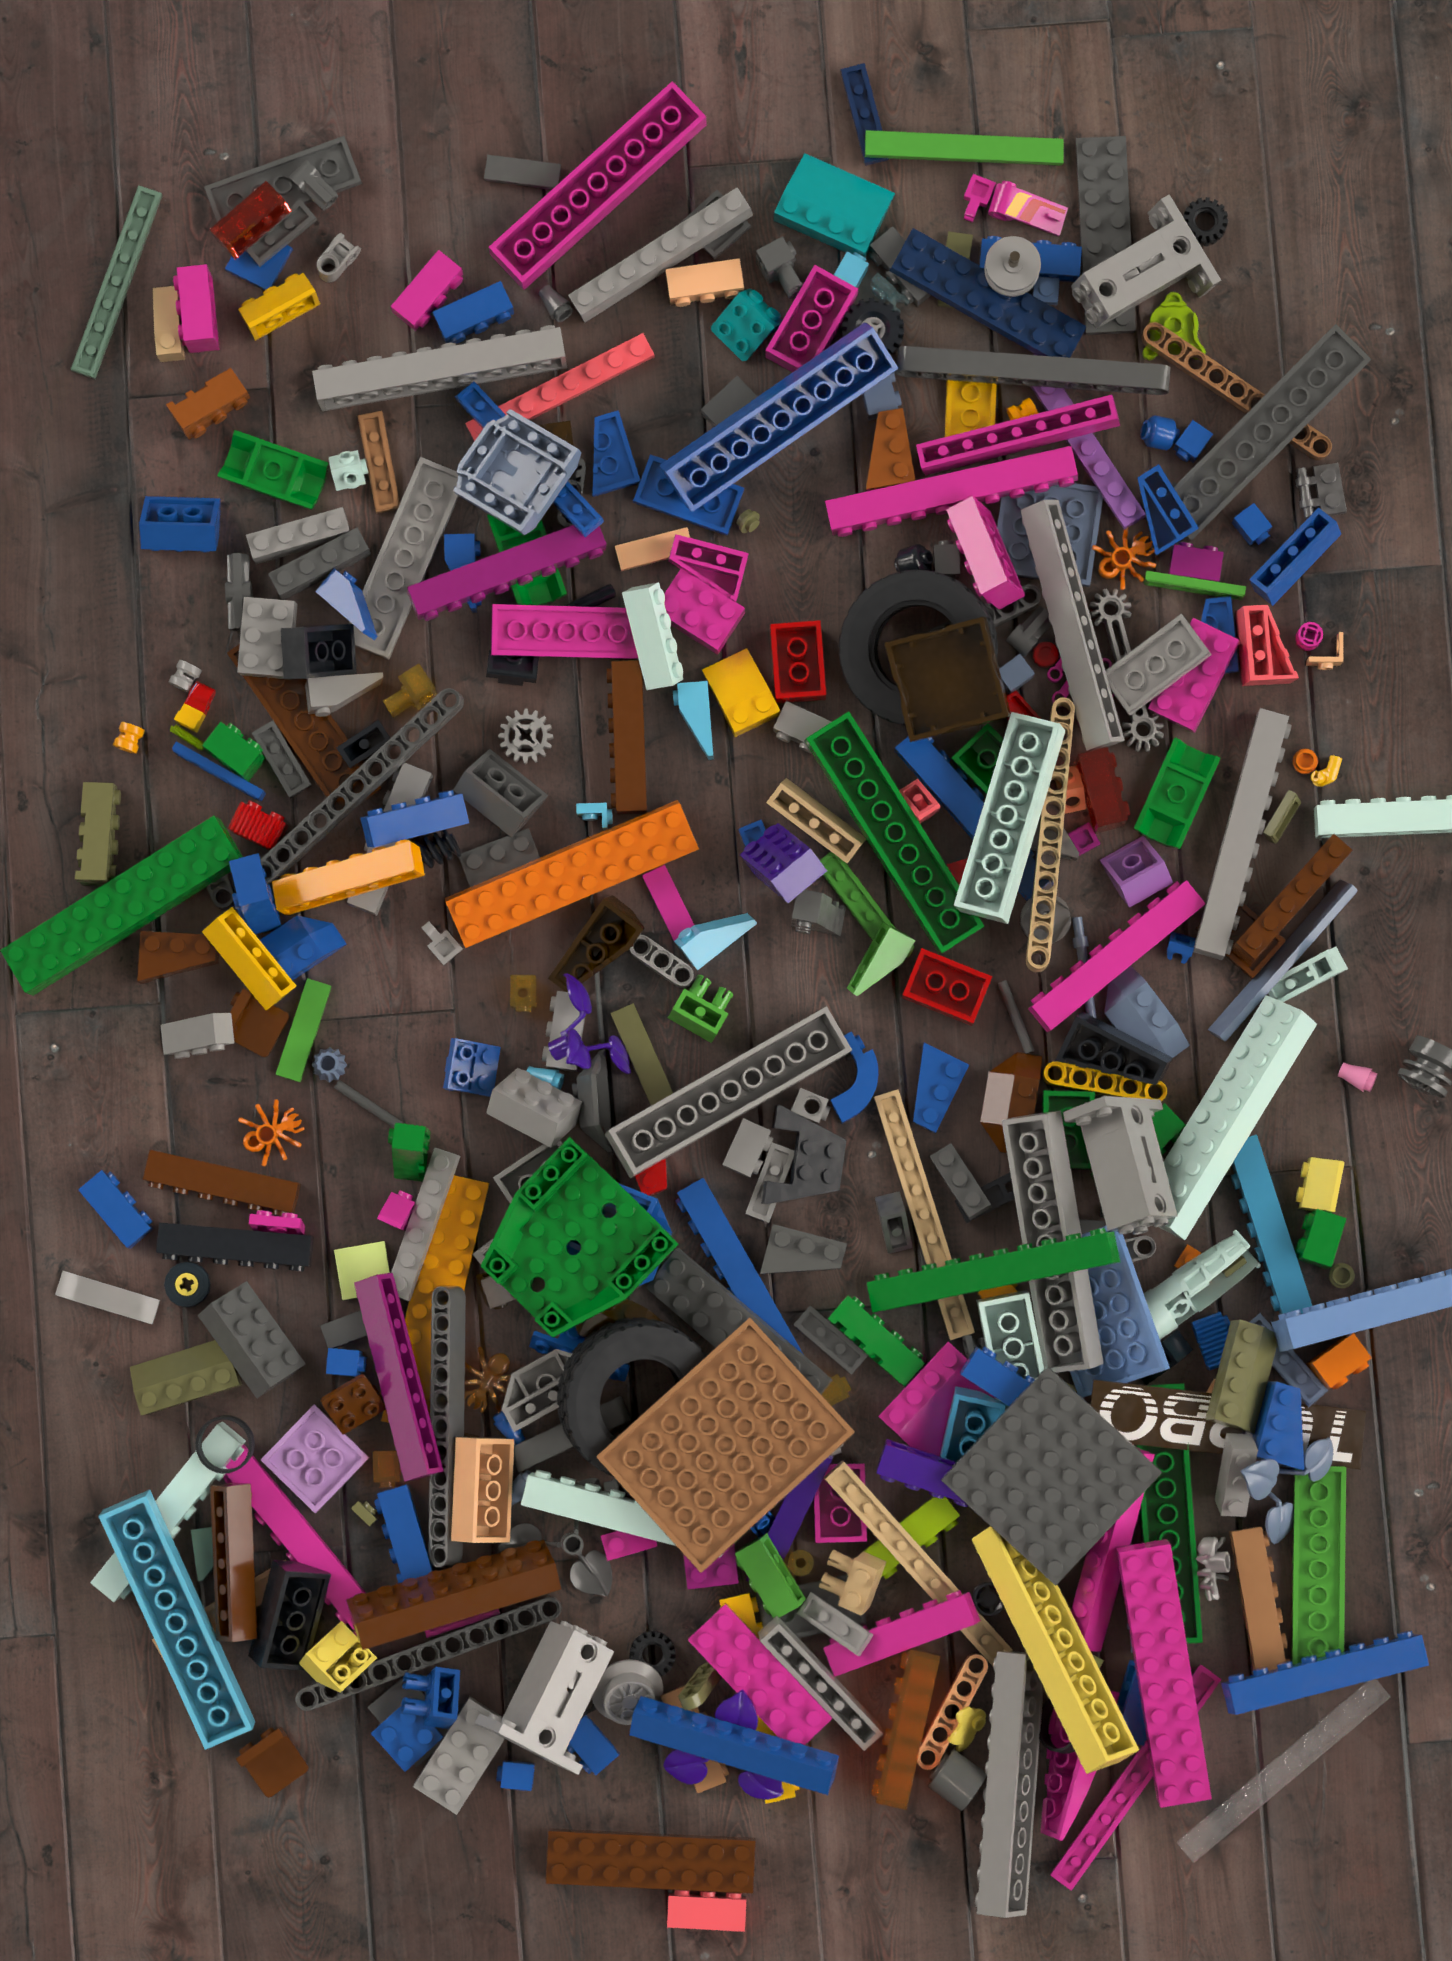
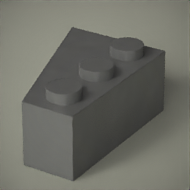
[791,890,846,936]
[760,1224,847,1275]

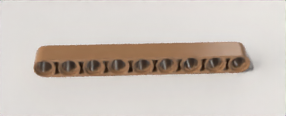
[1141,322,1332,460]

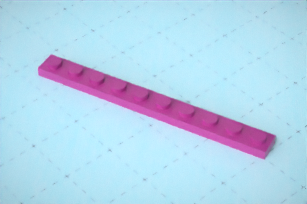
[1050,1664,1222,1891]

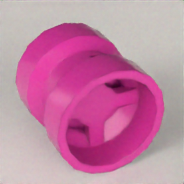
[1295,622,1323,651]

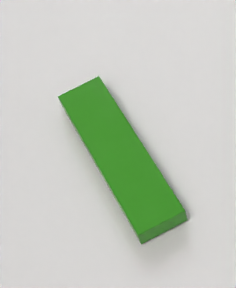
[1143,571,1246,600]
[820,852,895,941]
[276,978,332,1083]

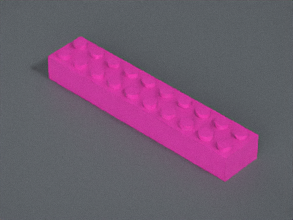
[489,81,707,290]
[1116,1539,1212,1808]

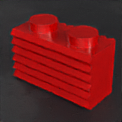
[227,800,288,850]

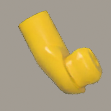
[1311,755,1342,787]

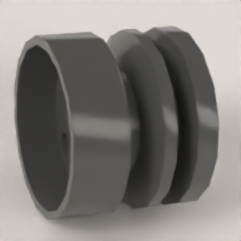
[1397,1035,1452,1098]

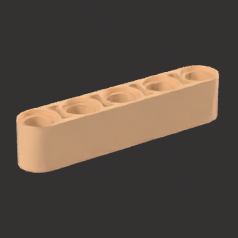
[916,1653,988,1770]

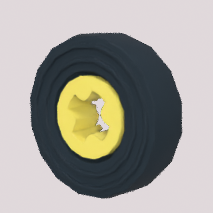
[164,1262,211,1308]

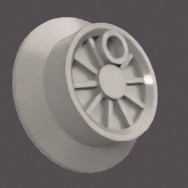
[592,1660,663,1725]

